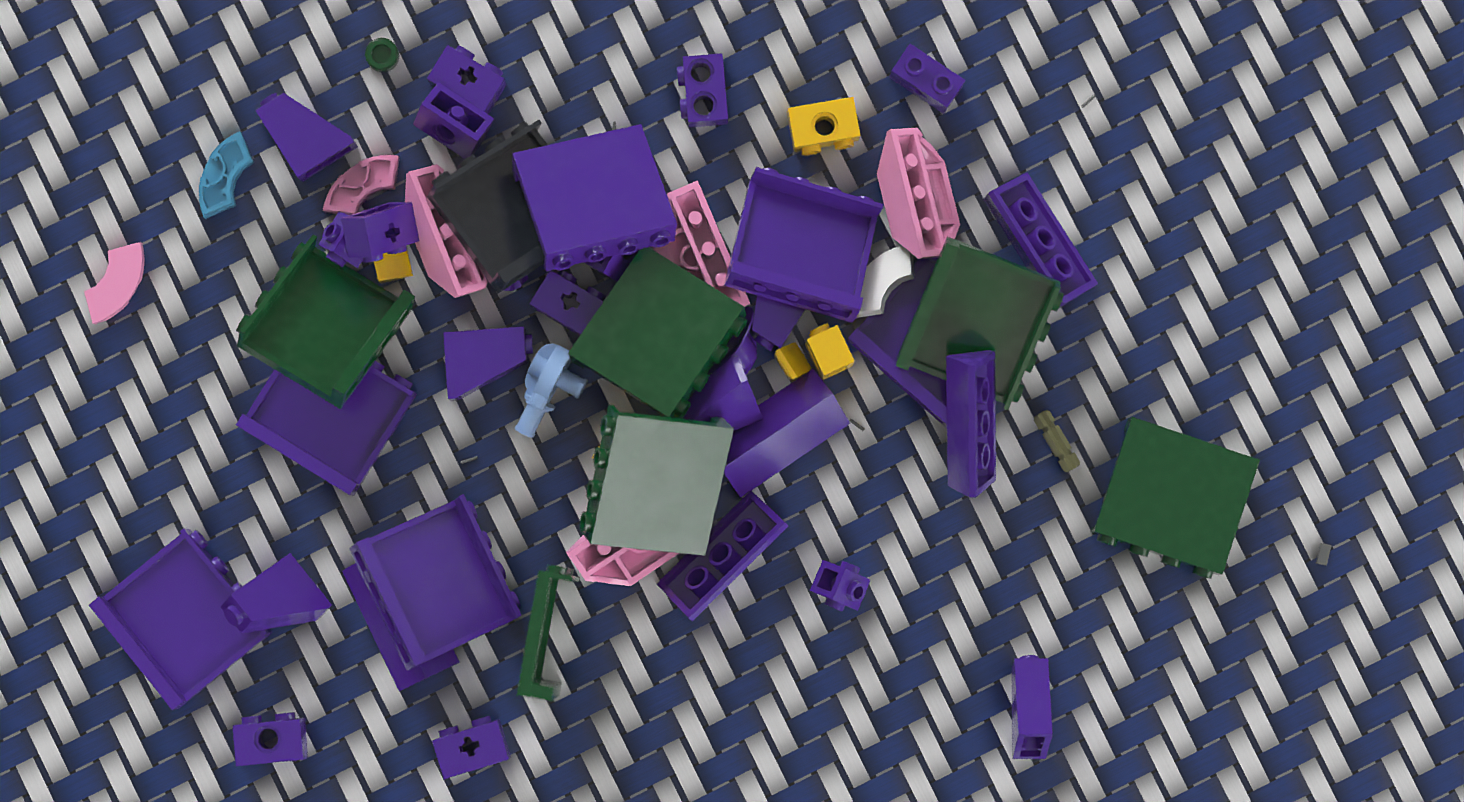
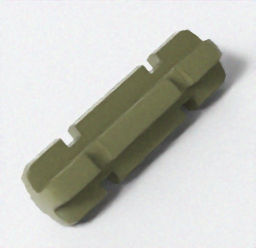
[1034,410,1080,472]

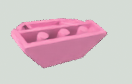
[877,128,960,259]
[405,164,488,298]
[653,180,750,307]
[566,535,679,586]

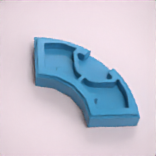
[199,131,254,219]

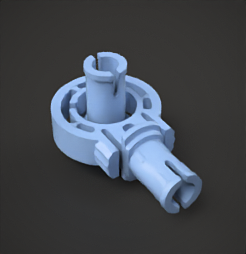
[514,343,588,438]

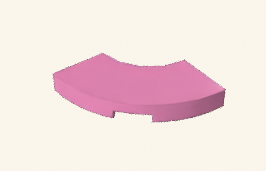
[323,155,400,215]
[84,242,145,324]

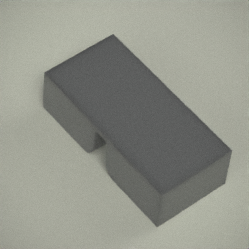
[1316,543,1331,566]

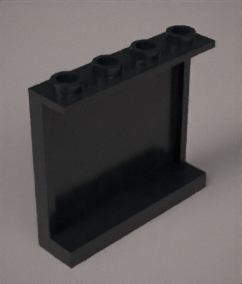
[427,119,547,294]

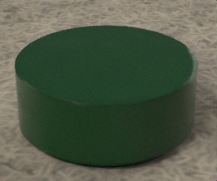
[365,38,399,72]

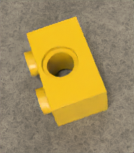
[787,97,860,156]
[805,323,855,380]

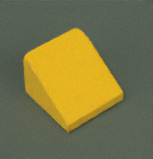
[374,251,413,284]
[774,342,811,382]

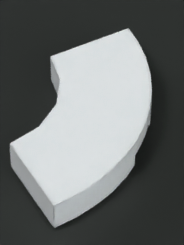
[856,245,914,318]

